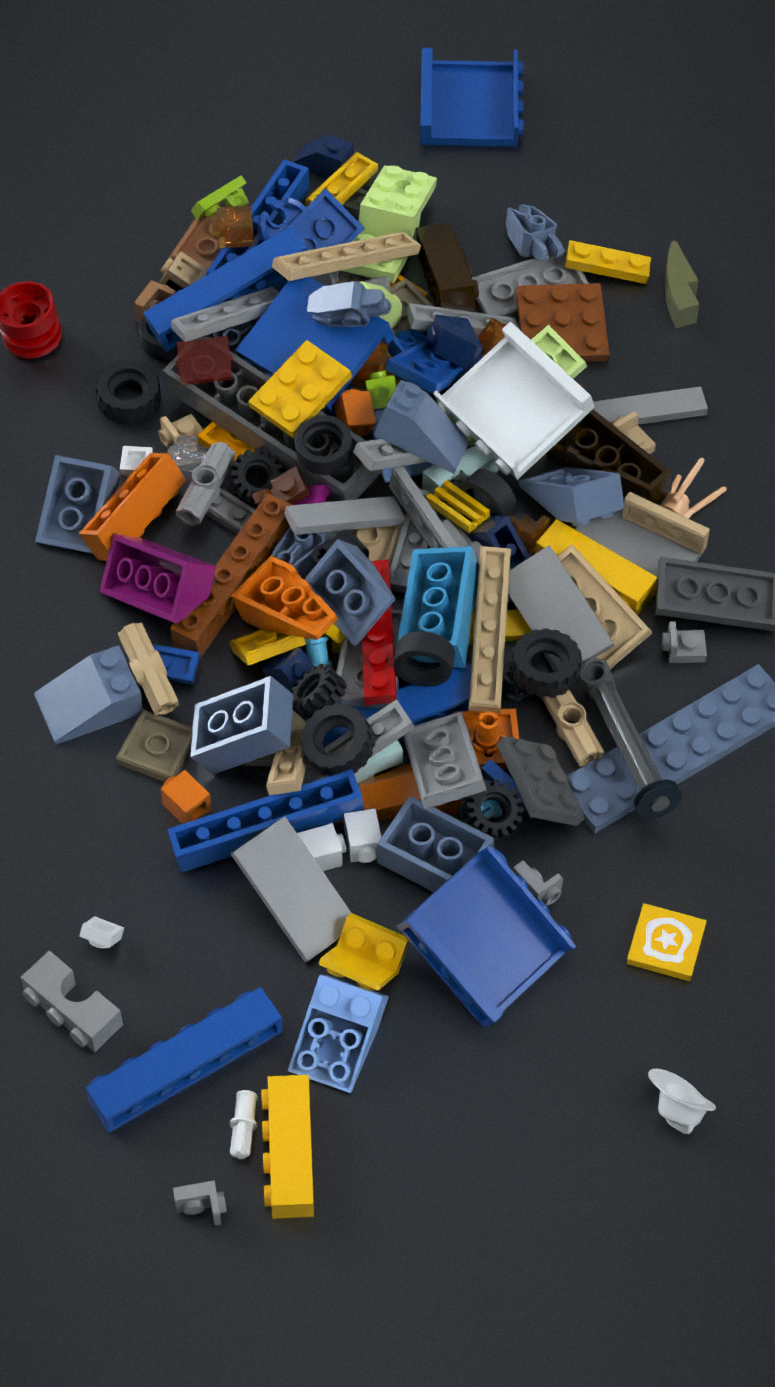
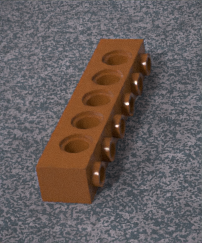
[170,493,292,659]

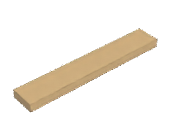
[272,232,421,281]
[469,546,511,713]

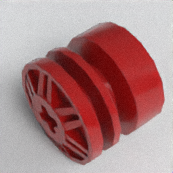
[0,281,62,359]

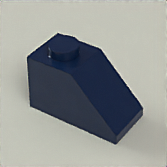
[293,134,354,179]
[427,314,482,371]
[468,516,530,570]

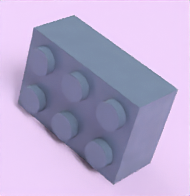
[190,676,293,775]
[377,796,494,892]

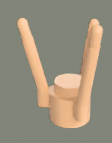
[659,458,727,519]

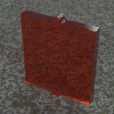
[176,336,233,385]

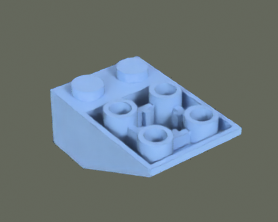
[288,975,389,1093]

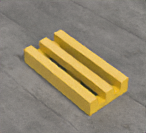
[426,480,490,533]

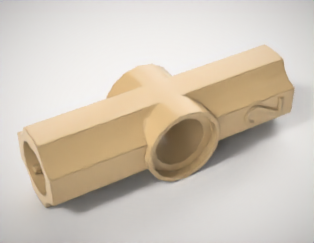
[118,622,179,716]
[542,690,604,766]

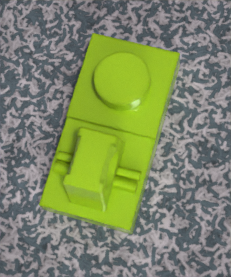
[191,175,249,220]

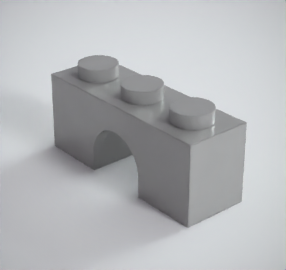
[21,951,123,1052]

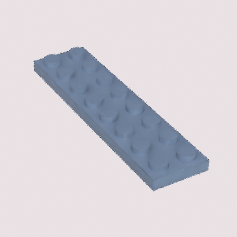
[567,664,775,834]

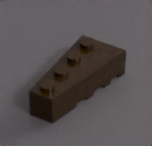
[546,409,672,504]

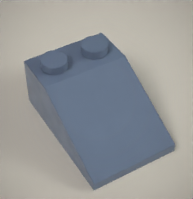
[373,380,469,474]
[35,455,121,554]
[519,466,625,526]
[304,539,396,646]
[34,645,143,745]

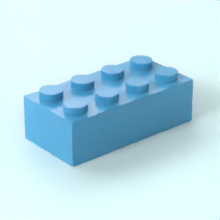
[397,546,479,668]

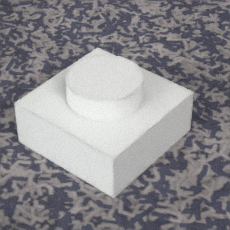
[120,446,153,477]
[79,916,124,948]

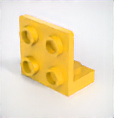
[319,913,410,991]

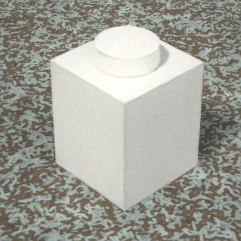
[344,809,381,863]
[297,823,347,871]

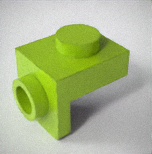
[363,370,396,409]

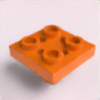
[453,708,519,771]

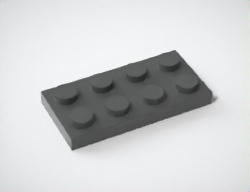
[655,557,775,631]

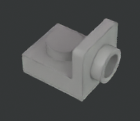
[662,622,707,663]
[513,860,563,905]
[173,1180,227,1226]

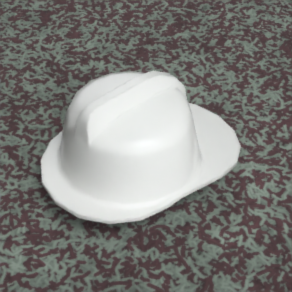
[648,1069,716,1134]

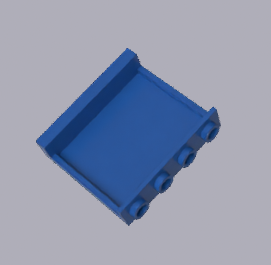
[420,48,524,147]
[235,277,394,417]
[397,845,576,1028]

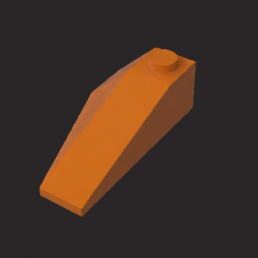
[231,556,338,640]
[334,763,462,824]

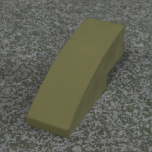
[664,241,699,328]

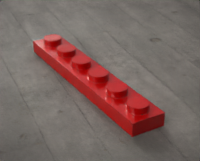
[362,559,397,706]

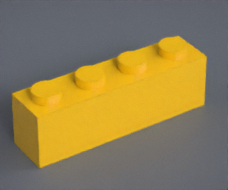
[535,519,657,616]
[261,1075,314,1219]

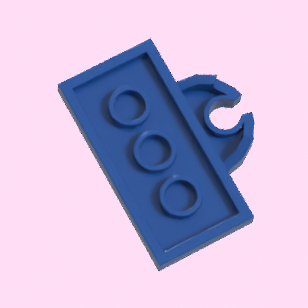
[258,188,365,293]
[385,329,489,394]

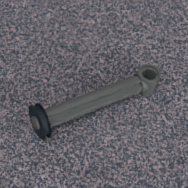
[579,658,682,819]

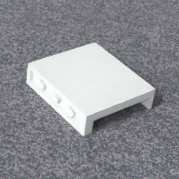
[433,321,595,480]

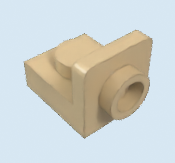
[159,251,208,288]
[613,411,656,454]
[159,414,203,455]

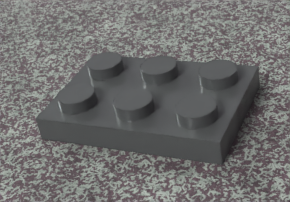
[497,736,585,826]

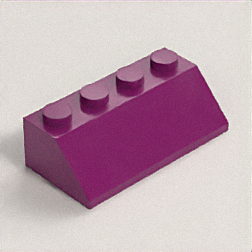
[100,533,216,623]

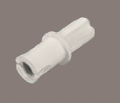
[230,1090,258,1159]

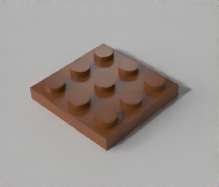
[515,283,610,362]

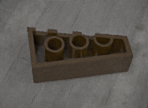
[416,223,479,312]

